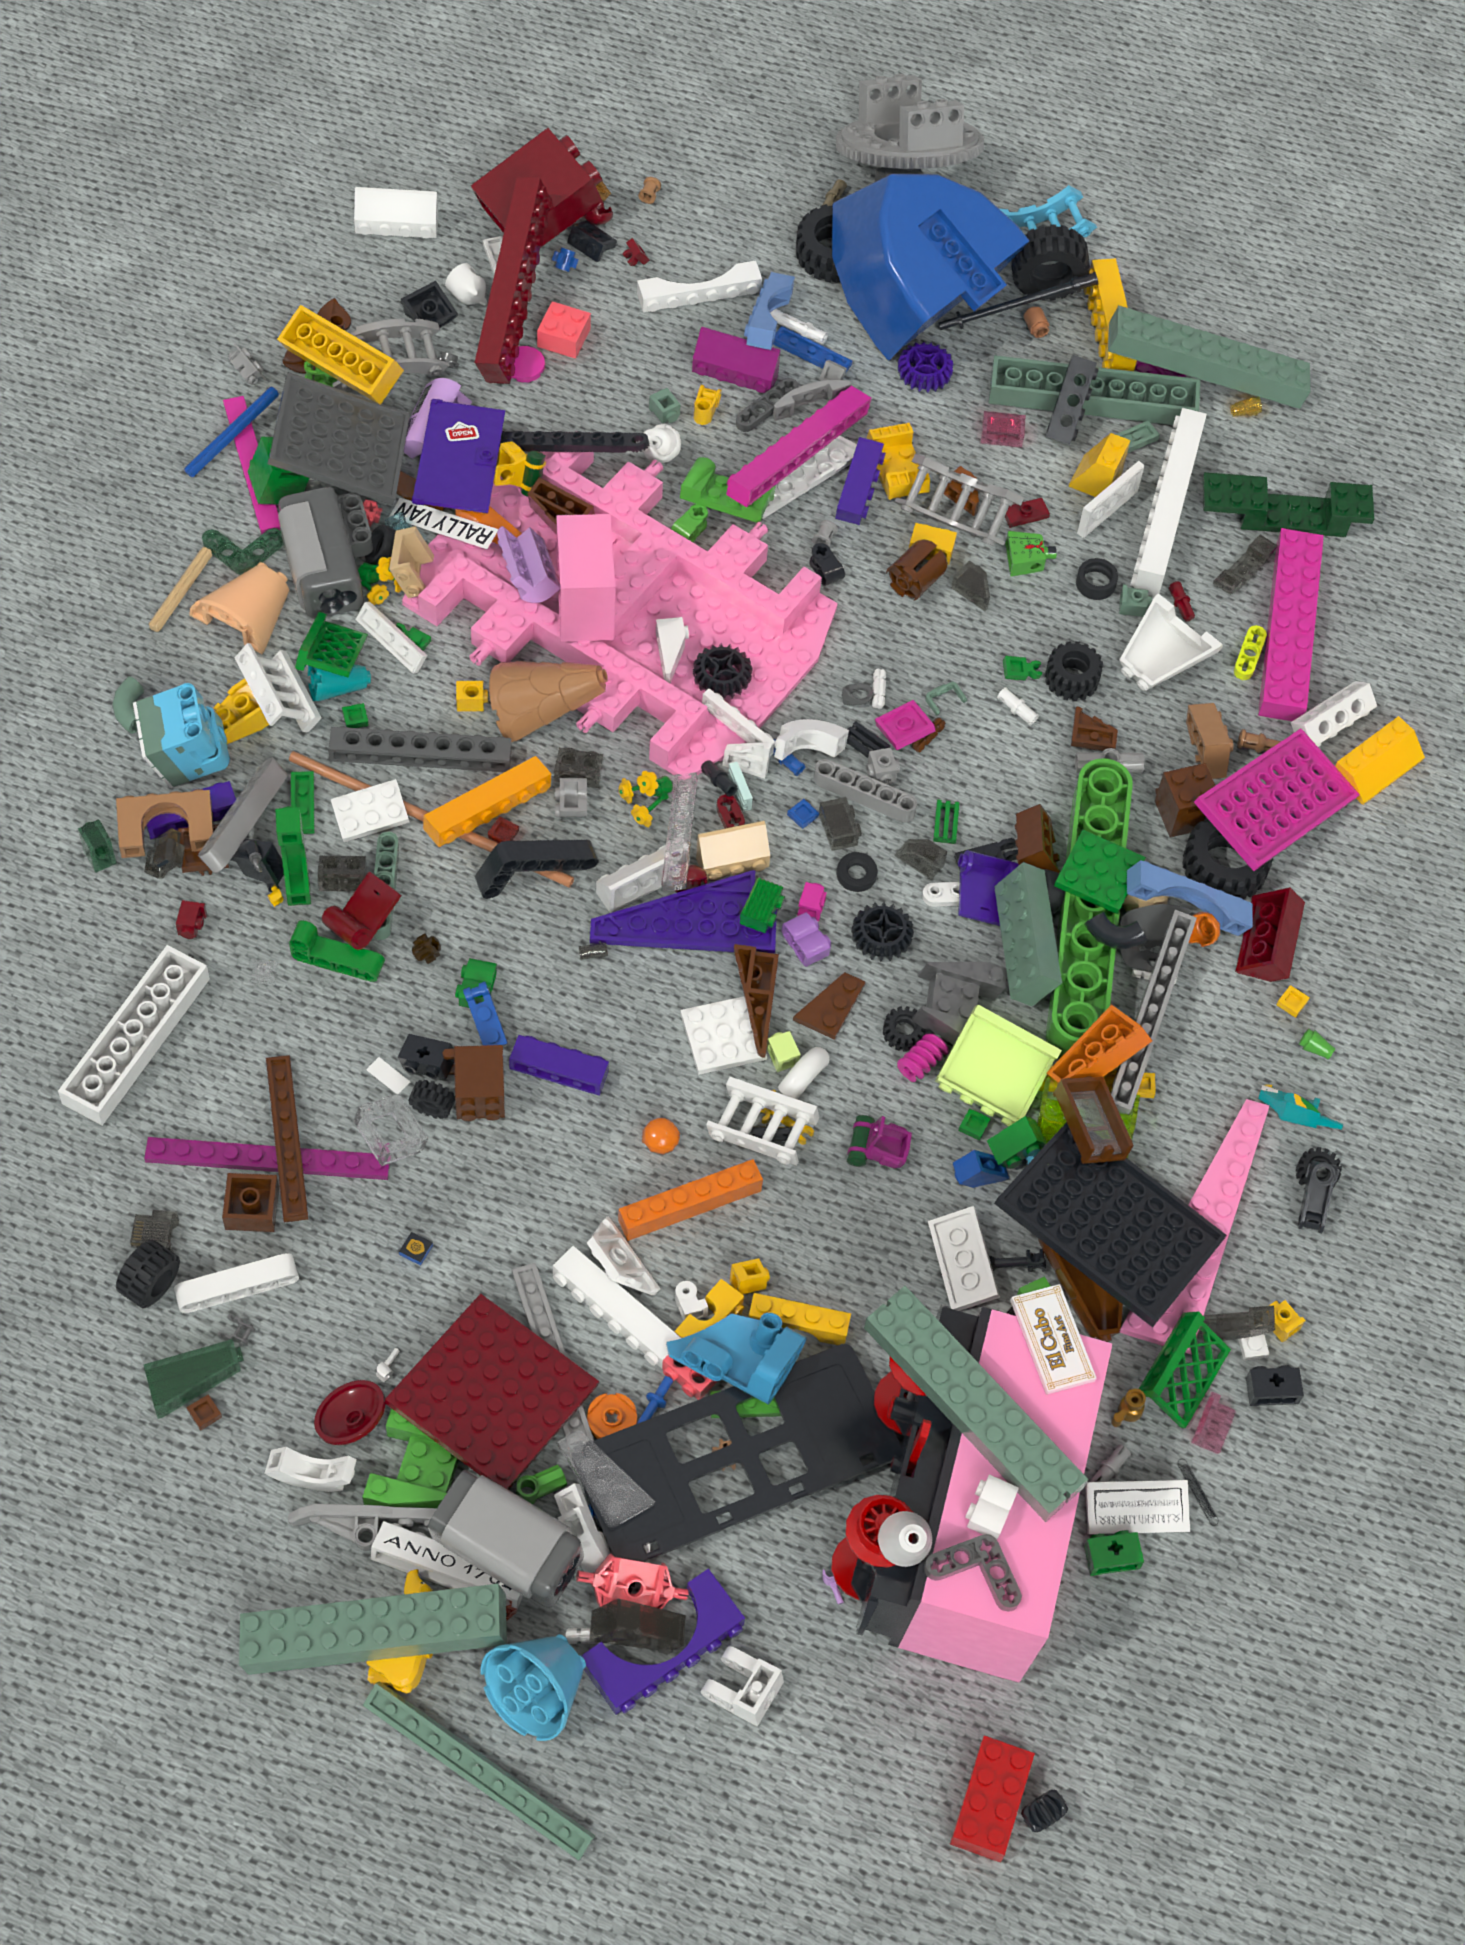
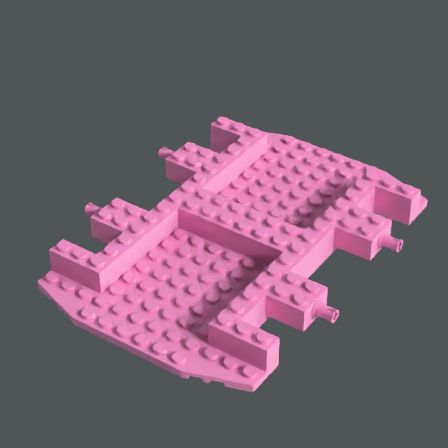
[402,431,838,782]

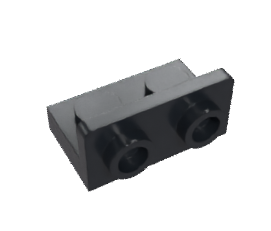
[567,220,617,262]

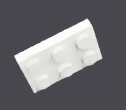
[331,779,409,842]

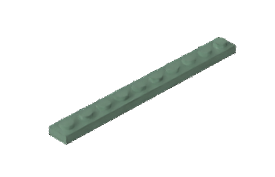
[363,1681,596,1861]

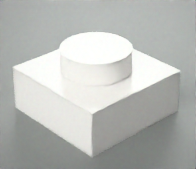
[1238,1332,1269,1361]

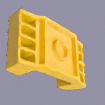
[867,423,930,500]

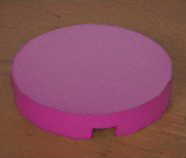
[511,346,545,382]

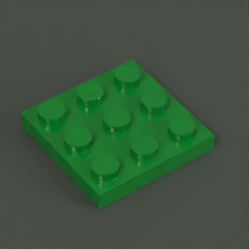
[1054,830,1146,914]

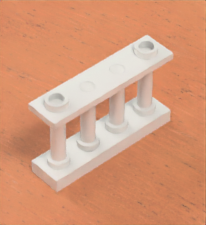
[235,643,321,732]
[706,1077,820,1166]

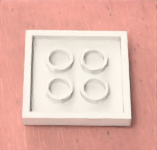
[680,996,767,1075]

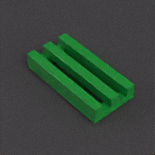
[933,800,960,844]

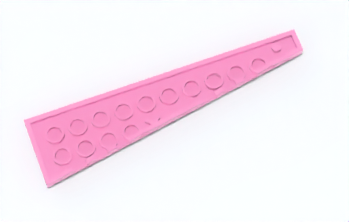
[1120,1099,1269,1355]

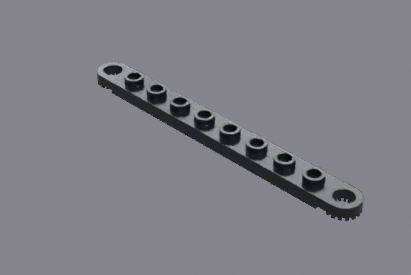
[499,431,650,453]

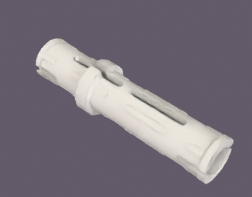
[770,309,828,345]

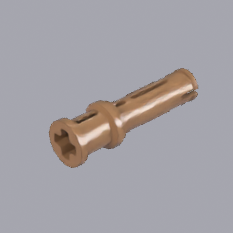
[1237,729,1304,758]

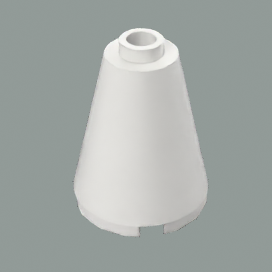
[878,1511,932,1567]

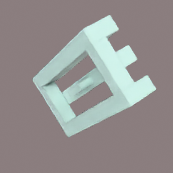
[728,762,753,812]

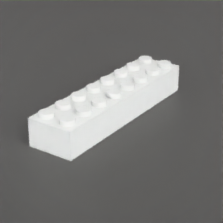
[58,945,210,1126]

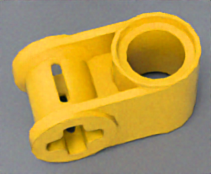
[693,384,722,425]

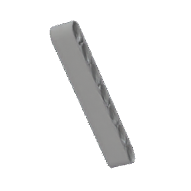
[198,757,288,873]

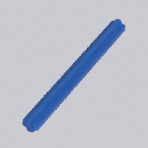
[184,386,279,477]

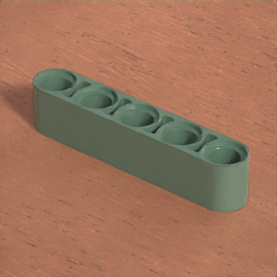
[374,831,399,940]

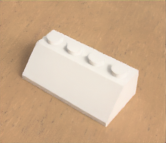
[354,187,438,238]
[596,842,690,913]

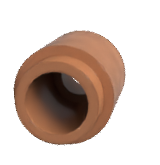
[1023,307,1049,338]

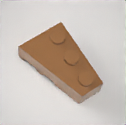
[1186,703,1233,779]

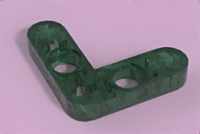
[202,528,283,575]

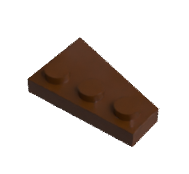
[793,972,865,1040]

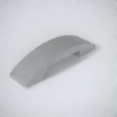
[773,380,851,421]

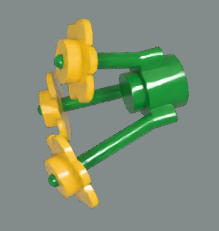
[358,557,403,605]
[619,770,673,827]

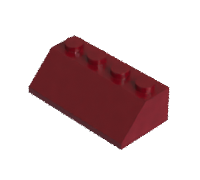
[1235,887,1305,982]

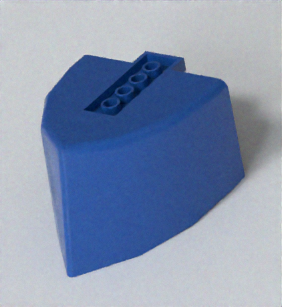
[832,174,1030,361]

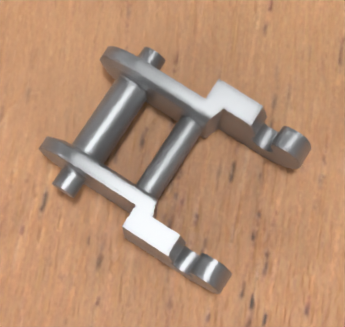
[217,1314,256,1346]

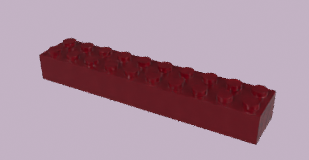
[474,177,552,384]

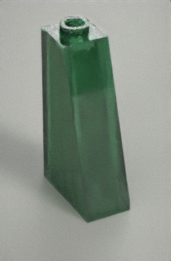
[143,1339,244,1419]

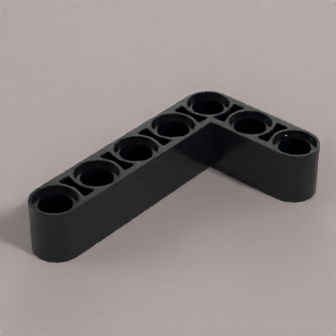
[475,840,599,899]

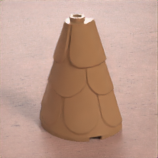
[489,661,608,742]

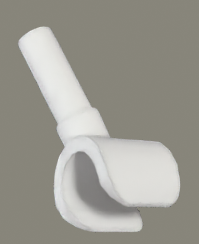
[376,1348,400,1382]

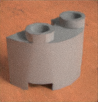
[555,778,587,817]

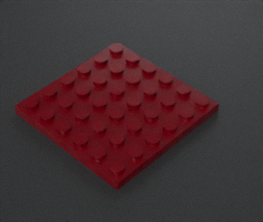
[384,1293,599,1490]

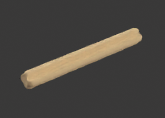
[149,547,212,632]

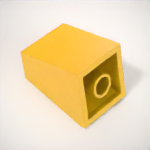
[1068,433,1130,497]

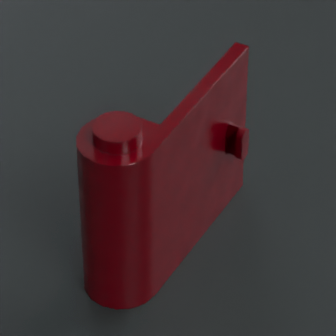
[322,871,402,950]

